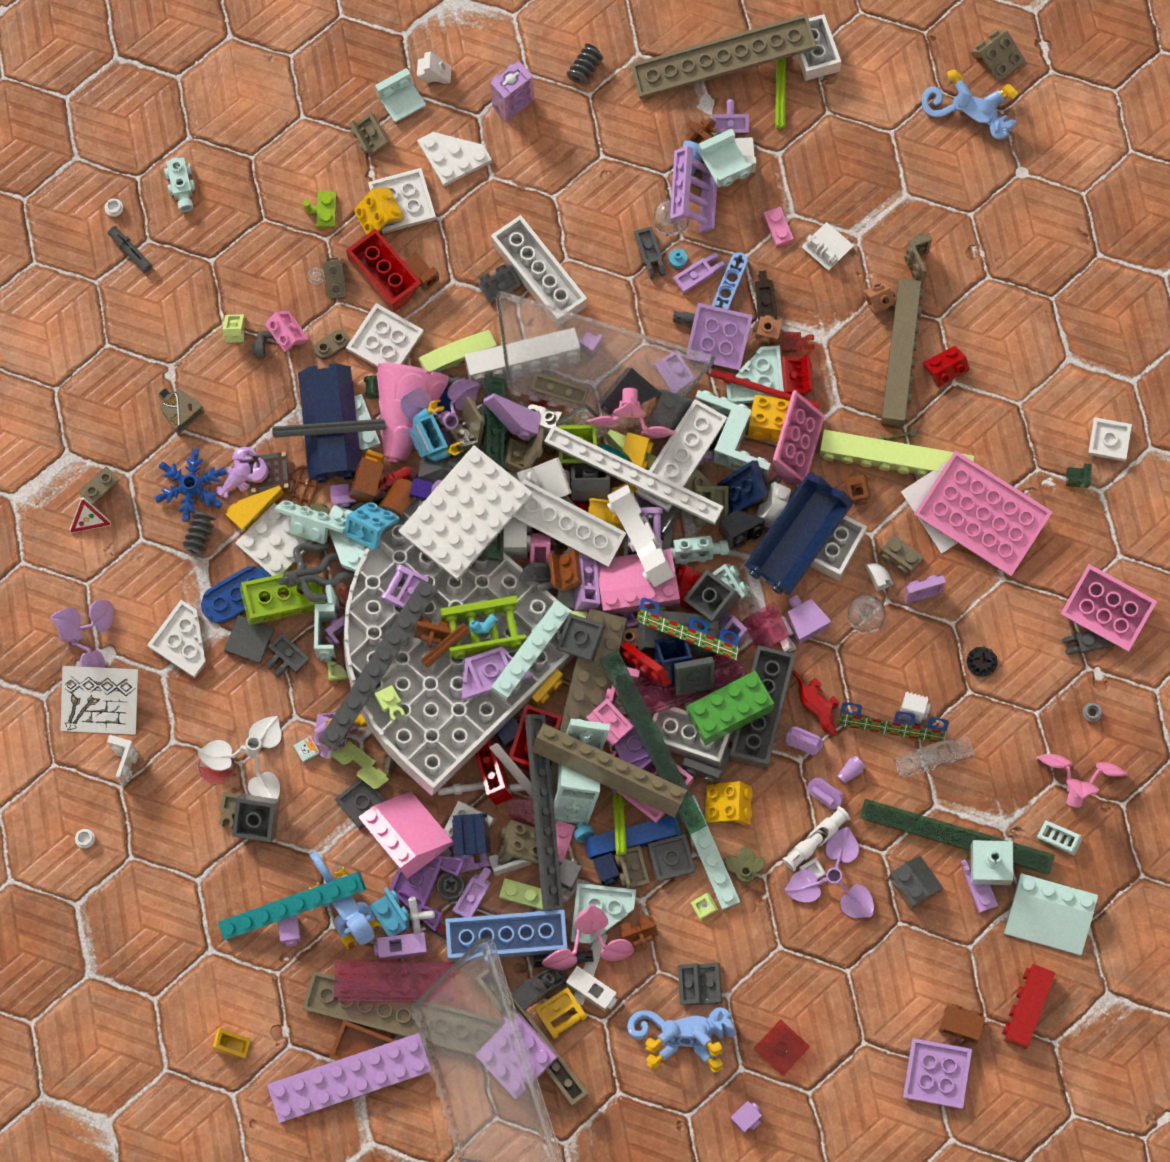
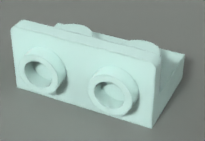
[713,564,751,604]

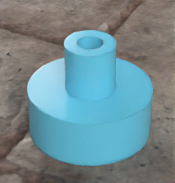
[669,249,687,269]
[574,822,595,843]

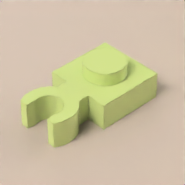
[374,685,405,722]

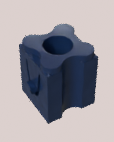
[654,637,692,688]
[451,813,491,856]

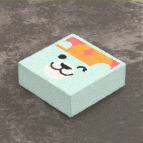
[293,736,320,763]

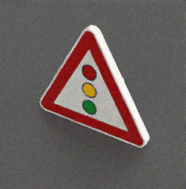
[69,498,111,533]

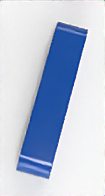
[584,816,682,859]

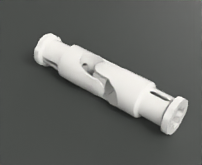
[782,806,851,872]

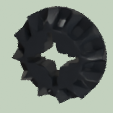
[966,646,998,677]

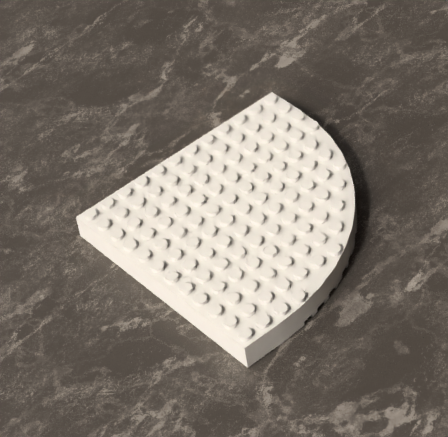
[344,491,575,796]

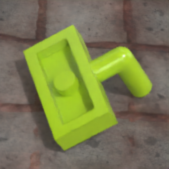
[303,191,337,229]

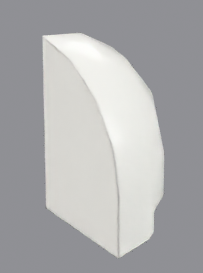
[865,563,894,592]

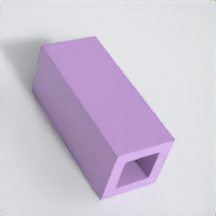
[374,932,427,961]

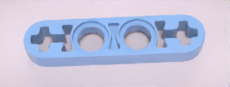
[712,252,747,310]

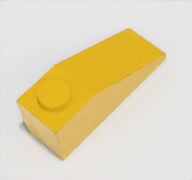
[226,486,284,533]

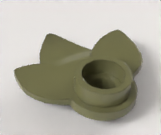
[725,846,765,883]

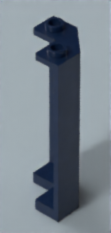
[298,363,361,483]
[744,472,854,596]

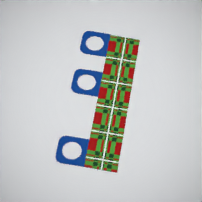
[637,598,739,660]
[838,702,949,744]

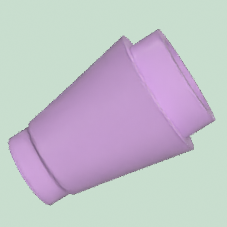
[837,755,866,784]

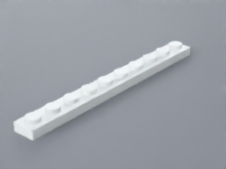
[544,425,724,525]

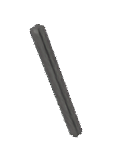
[272,419,386,438]

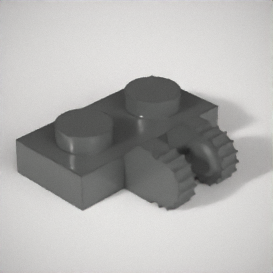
[266,633,310,677]

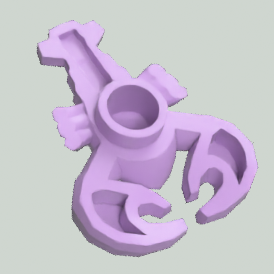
[216,447,269,499]

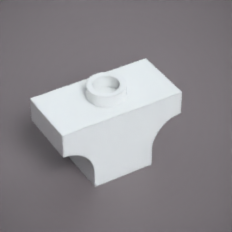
[417,51,452,84]

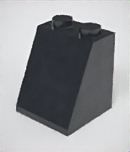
[598,367,661,416]

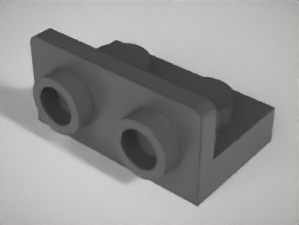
[476,264,522,303]

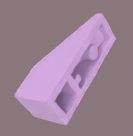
[483,394,541,440]
[573,552,600,614]

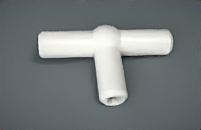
[408,897,435,933]

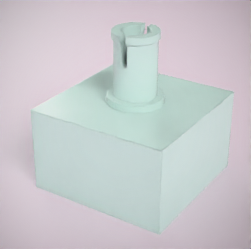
[971,840,1013,885]

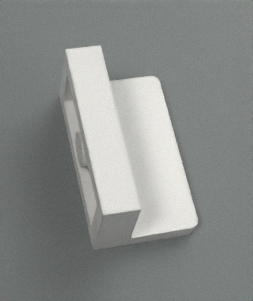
[488,854,532,877]

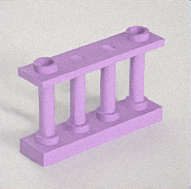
[670,146,717,233]

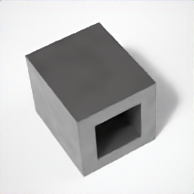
[560,858,582,891]

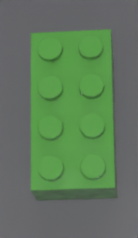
[686,671,774,746]

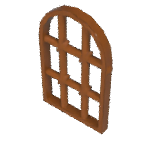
[277,465,318,507]

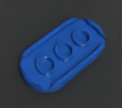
[201,566,270,624]

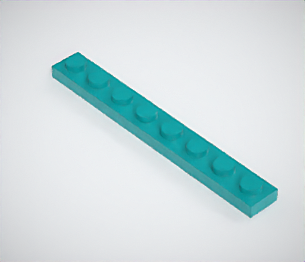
[218,871,367,941]

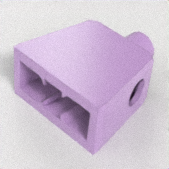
[787,595,831,645]

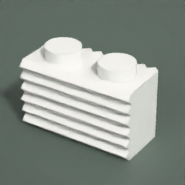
[898,692,931,725]

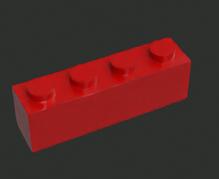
[1002,964,1055,1049]

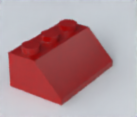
[509,704,562,771]

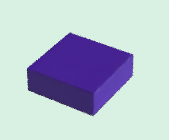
[409,478,433,501]

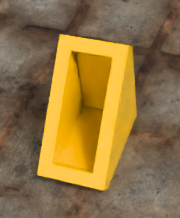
[213,1028,251,1058]

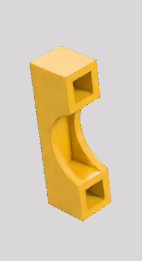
[611,432,654,501]

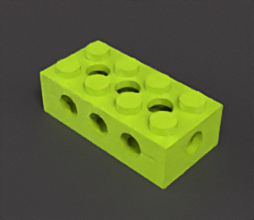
[240,574,326,625]

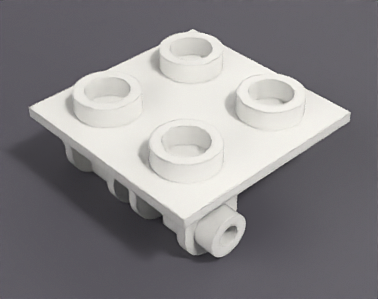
[801,222,854,271]

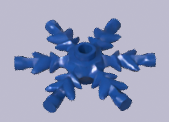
[154,449,227,522]

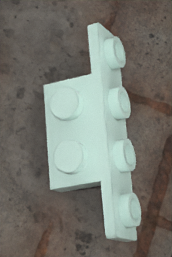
[275,501,346,544]

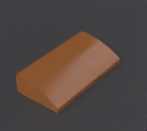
[329,1020,406,1087]

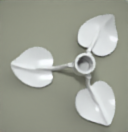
[198,716,282,799]

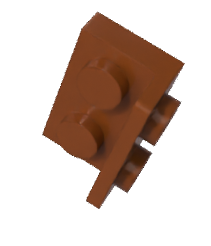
[549,549,582,593]

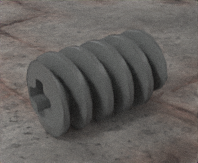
[567,43,604,84]
[182,512,216,556]

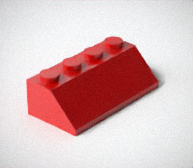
[346,229,422,313]

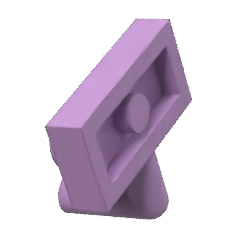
[712,99,749,133]

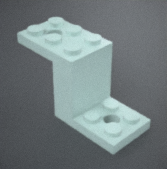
[695,390,771,482]
[553,719,610,825]

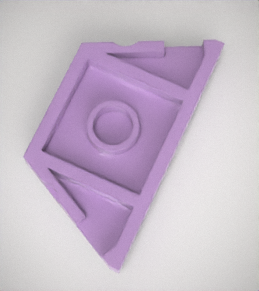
[461,647,533,701]

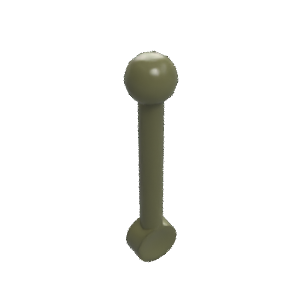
[878,429,917,440]

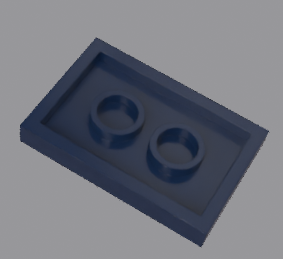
[717,460,768,515]

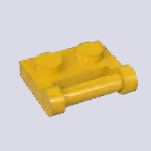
[534,987,587,1039]

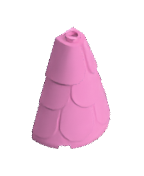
[377,363,449,463]

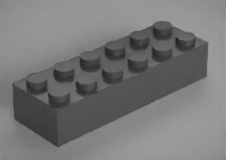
[729,645,795,770]

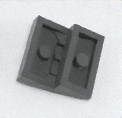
[678,963,723,1005]

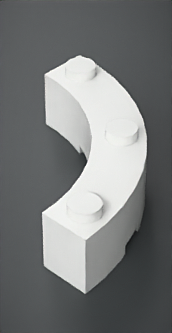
[607,484,674,587]

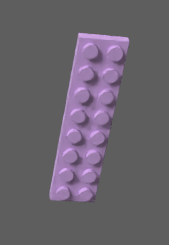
[267,1033,432,1123]

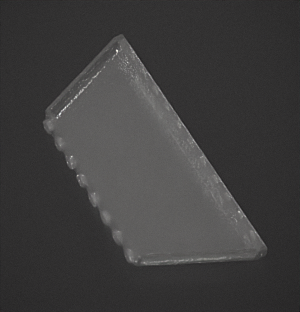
[496,290,715,433]
[412,937,563,1162]

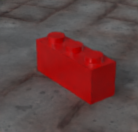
[475,740,513,806]

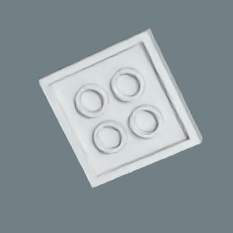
[368,168,436,234]
[346,303,424,368]
[235,502,315,576]

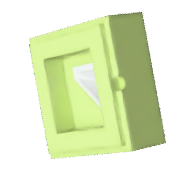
[691,893,718,920]

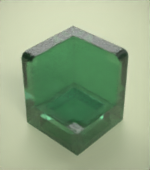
[1066,463,1092,488]

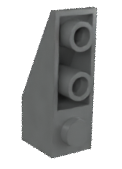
[512,968,568,1010]

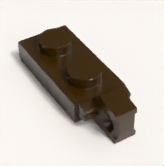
[754,270,777,322]

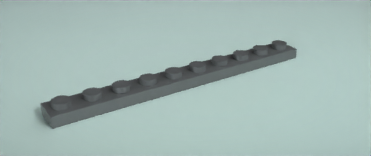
[319,579,438,751]
[525,714,564,911]

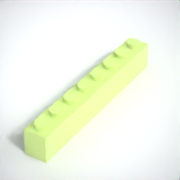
[819,430,974,477]

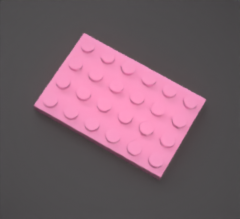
[914,450,1052,577]

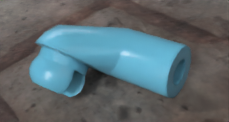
[469,614,498,634]

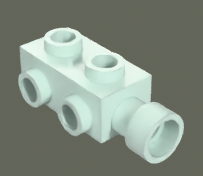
[164,157,195,212]
[671,536,729,565]

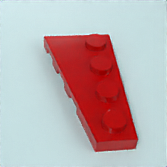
[620,641,671,687]

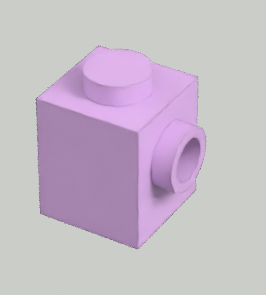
[730,1101,762,1135]

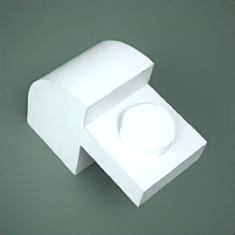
[757,482,791,528]

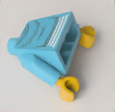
[410,400,464,461]

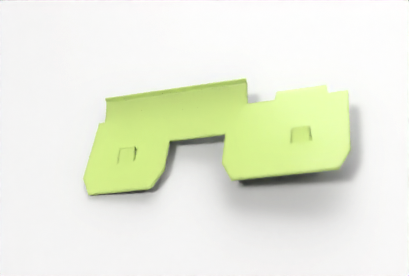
[332,740,389,789]

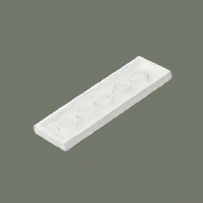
[635,399,728,512]
[514,479,626,567]

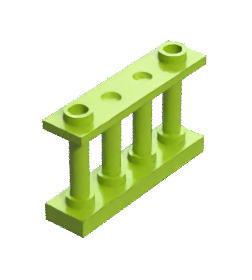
[440,595,527,659]

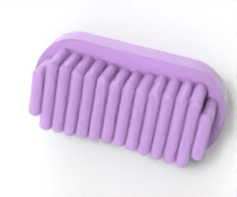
[785,726,823,756]
[807,777,844,809]

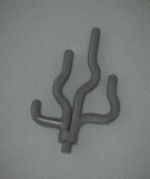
[278,543,355,603]

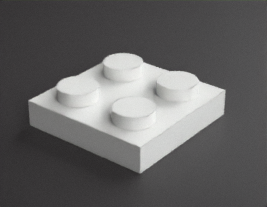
[1088,417,1132,462]

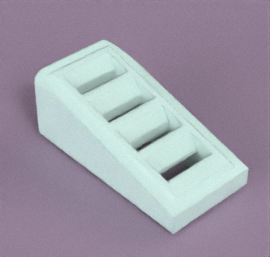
[324,585,340,613]
[1037,820,1082,856]

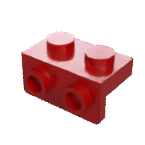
[923,346,969,387]
[781,355,814,396]
[675,565,703,610]

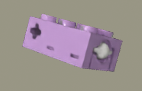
[490,61,534,122]

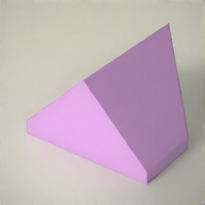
[718,613,748,645]

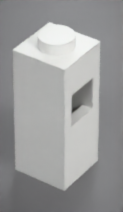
[566,966,617,1012]

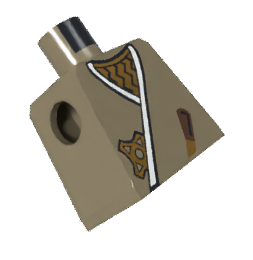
[158,388,205,435]

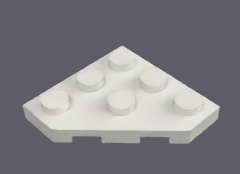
[417,132,492,187]
[147,600,206,678]

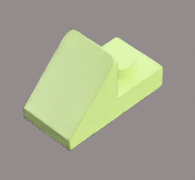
[222,314,244,343]

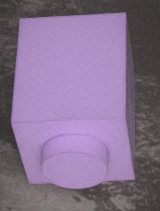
[278,915,302,947]

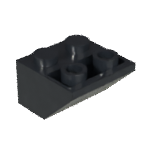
[719,510,765,550]

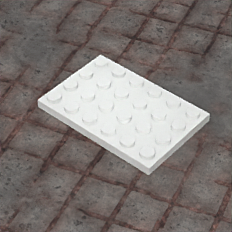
[398,445,533,581]

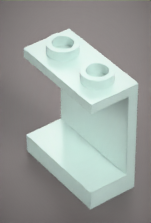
[698,129,752,188]
[314,604,337,662]

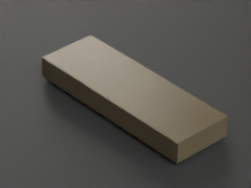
[529,372,589,407]

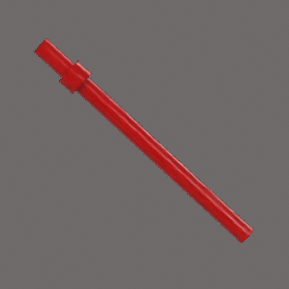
[710,369,820,409]

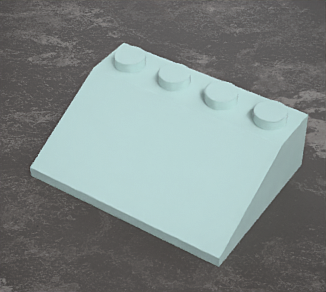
[1004,873,1098,956]

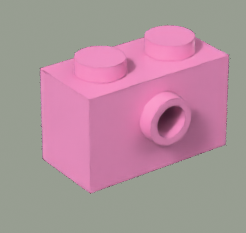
[530,533,554,565]

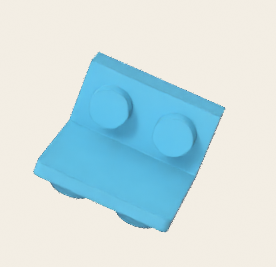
[344,502,399,550]
[369,888,411,937]

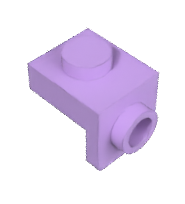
[330,484,356,507]
[325,616,345,649]

